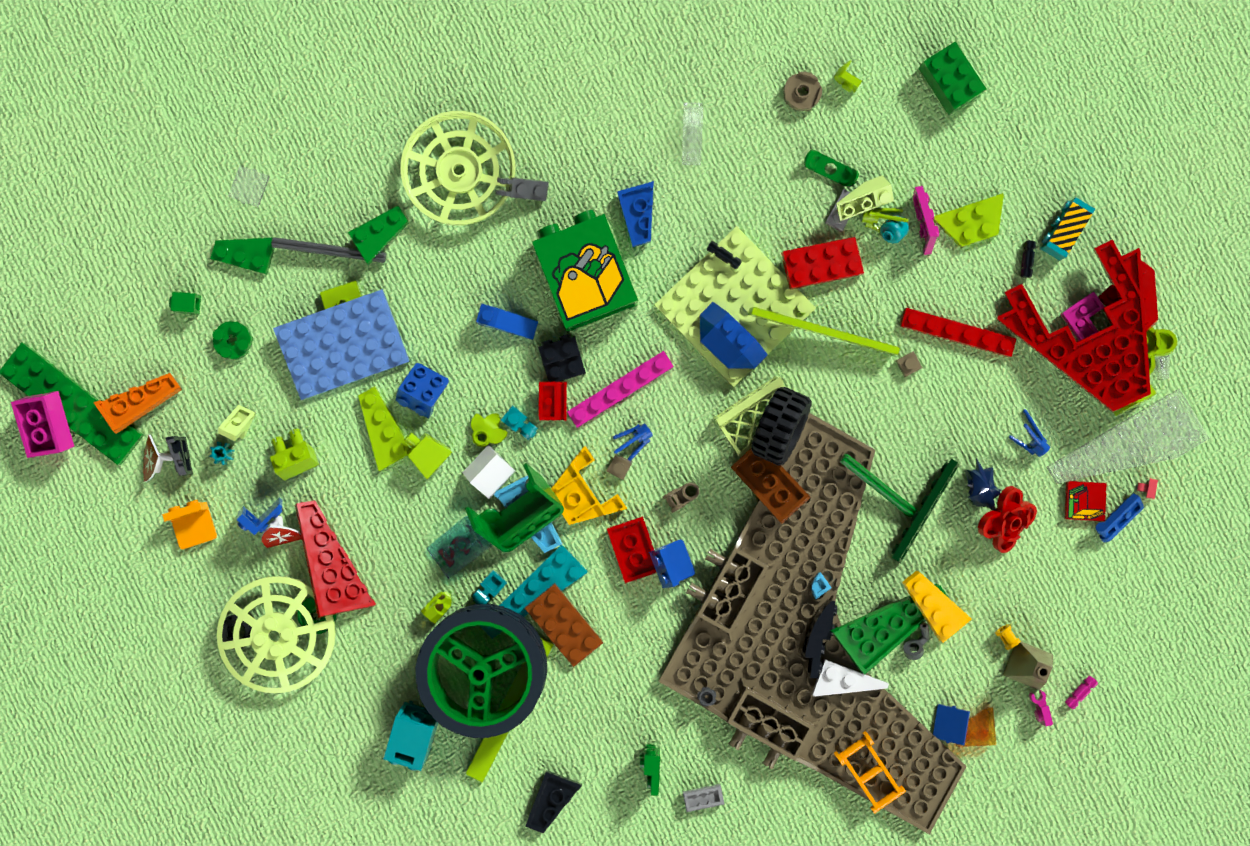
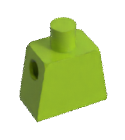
[404,432,452,479]

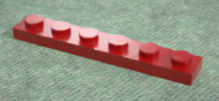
[900,308,1017,358]

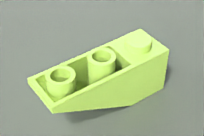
[836,175,894,221]

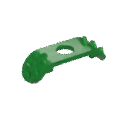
[804,149,859,187]

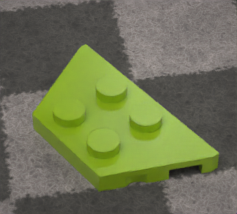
[933,193,1004,248]

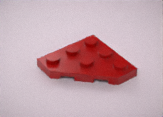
[1098,260,1158,332]

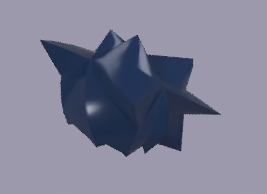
[964,458,1001,511]

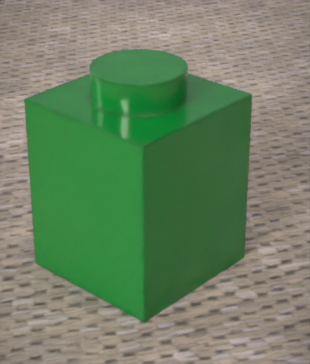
[169,292,201,315]

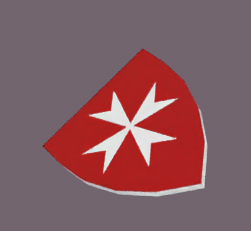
[143,435,173,482]
[261,516,302,548]

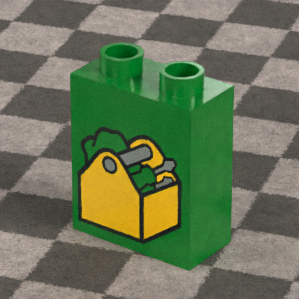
[532,210,638,333]

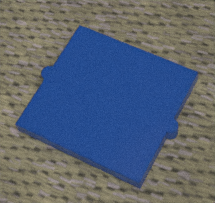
[933,704,970,746]

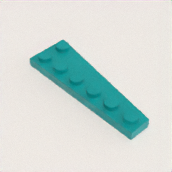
[479,545,588,639]

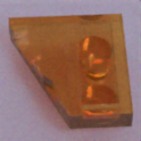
[956,707,996,747]

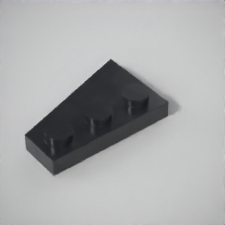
[525,770,582,833]

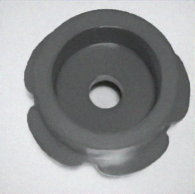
[697,687,717,706]

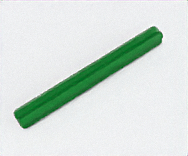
[840,454,917,517]

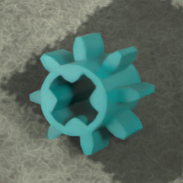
[209,442,235,465]

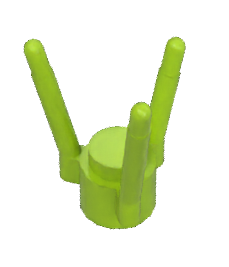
[862,208,909,233]

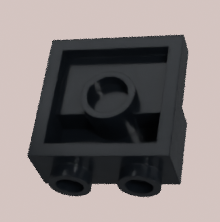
[538,334,586,382]

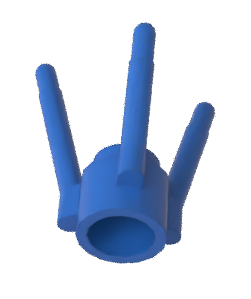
[1009,409,1050,457]
[613,423,653,461]

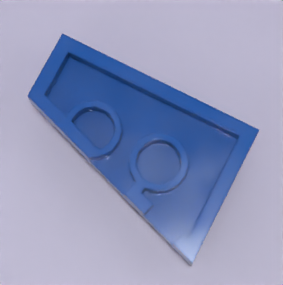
[617,181,654,247]

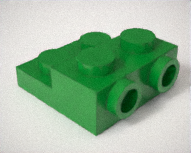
[640,744,660,796]

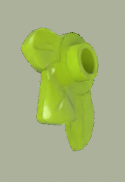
[471,413,508,447]

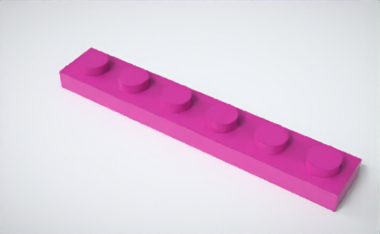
[567,351,674,428]

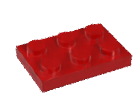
[607,516,657,583]

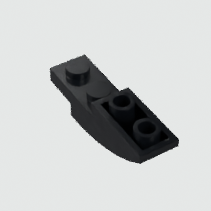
[802,599,837,679]

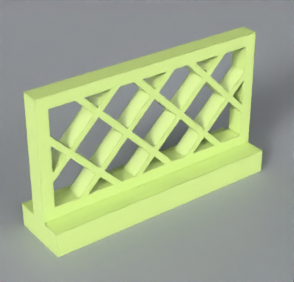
[713,376,785,457]

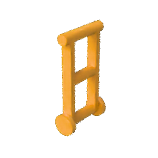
[834,731,906,814]

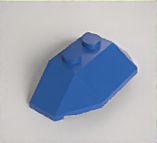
[699,302,768,369]

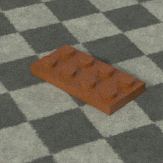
[731,449,811,524]
[525,583,603,667]

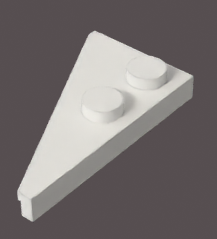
[812,659,889,696]

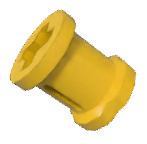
[995,624,1021,650]

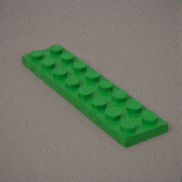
[0,342,144,465]

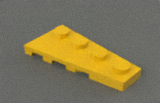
[902,571,972,643]

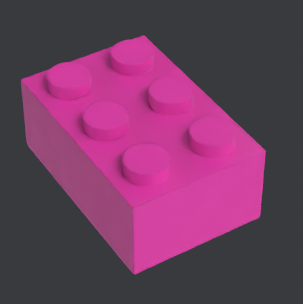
[11,391,74,458]

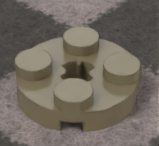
[783,72,822,111]

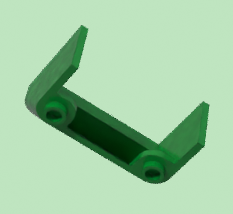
[465,463,564,552]

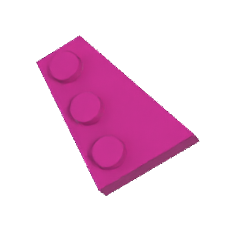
[912,186,939,255]

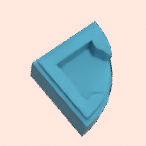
[811,572,831,599]

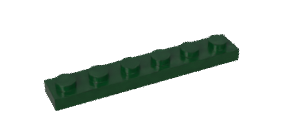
[891,459,959,564]

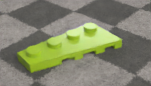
[358,386,410,472]

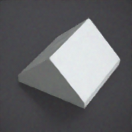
[462,445,515,499]

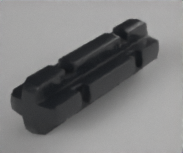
[1021,240,1036,278]
[707,241,742,269]

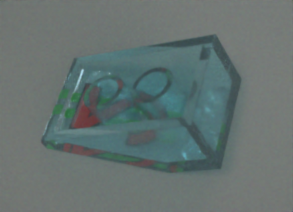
[426,515,494,579]

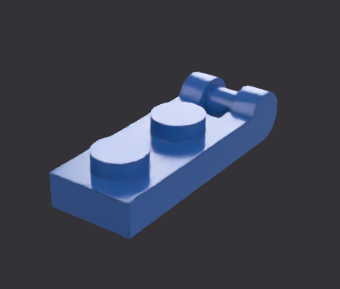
[1096,493,1144,542]

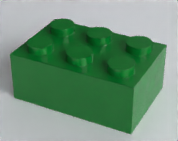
[918,41,987,115]

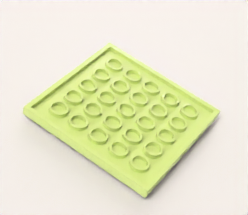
[654,226,816,387]

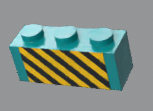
[1040,197,1095,261]

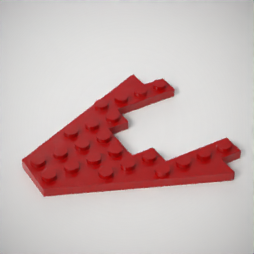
[996,239,1151,412]

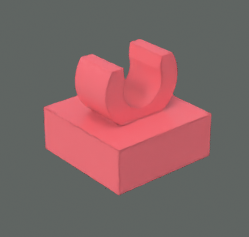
[1137,478,1158,500]

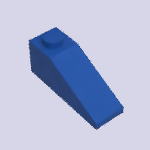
[476,304,538,340]

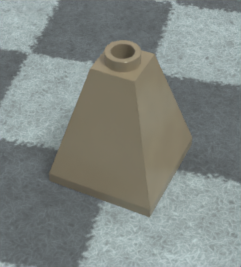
[1003,641,1054,690]

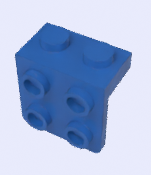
[395,363,449,419]
[237,497,283,535]
[649,539,695,588]

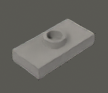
[682,784,725,812]

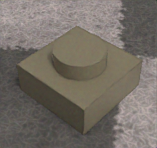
[895,351,923,377]
[607,454,633,480]

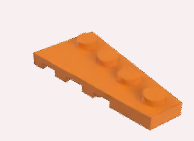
[94,373,182,434]

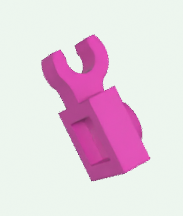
[1029,690,1053,727]

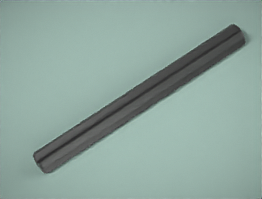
[272,237,386,263]

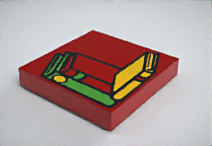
[1065,481,1107,521]

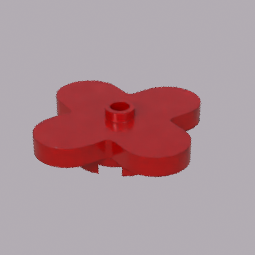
[978,486,1037,553]

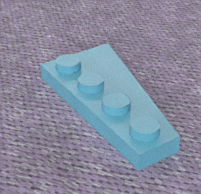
[494,475,563,553]

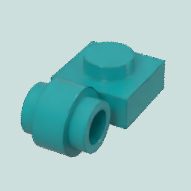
[501,405,538,440]
[472,570,507,604]

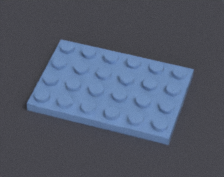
[273,289,410,400]

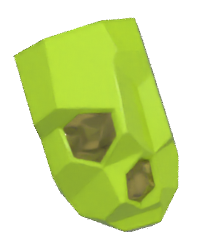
[421,591,452,624]

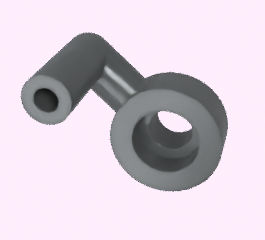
[903,623,930,660]

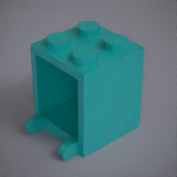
[383,700,438,771]

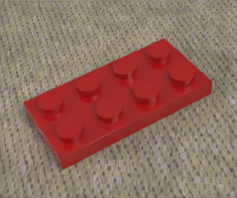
[781,237,864,290]

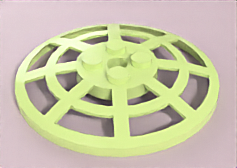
[401,111,516,226]
[217,576,336,693]

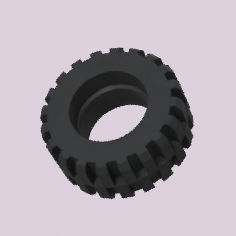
[751,387,812,465]

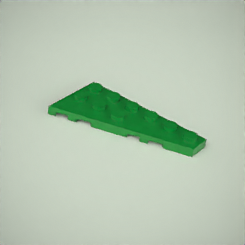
[830,583,950,675]

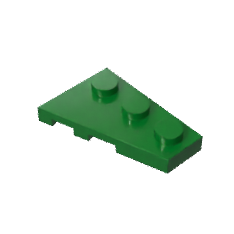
[348,206,409,266]
[210,237,275,275]

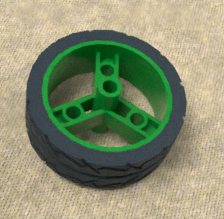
[415,604,547,738]

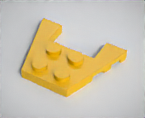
[551,446,627,525]

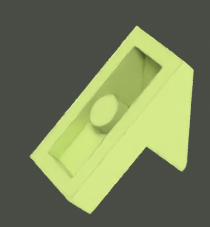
[218,405,255,441]

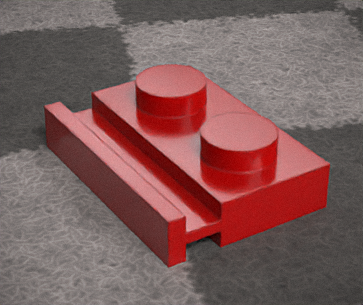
[539,381,567,421]

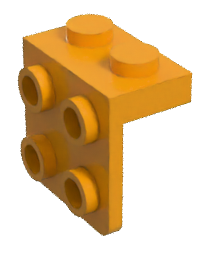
[162,500,217,549]

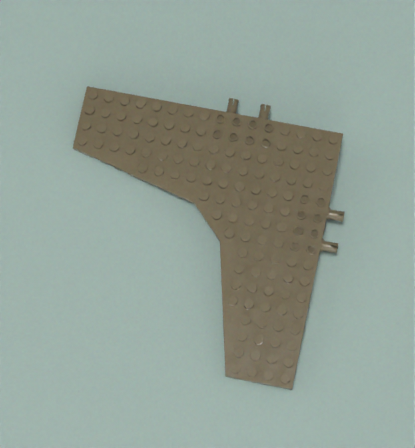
[658,413,967,835]

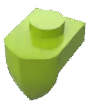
[834,60,862,93]

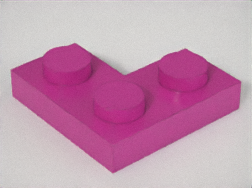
[1060,292,1104,341]

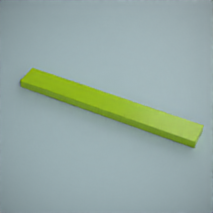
[748,307,900,355]
[466,637,554,783]

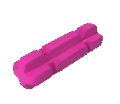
[1065,676,1098,709]

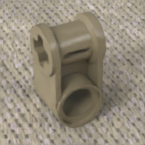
[662,482,699,513]

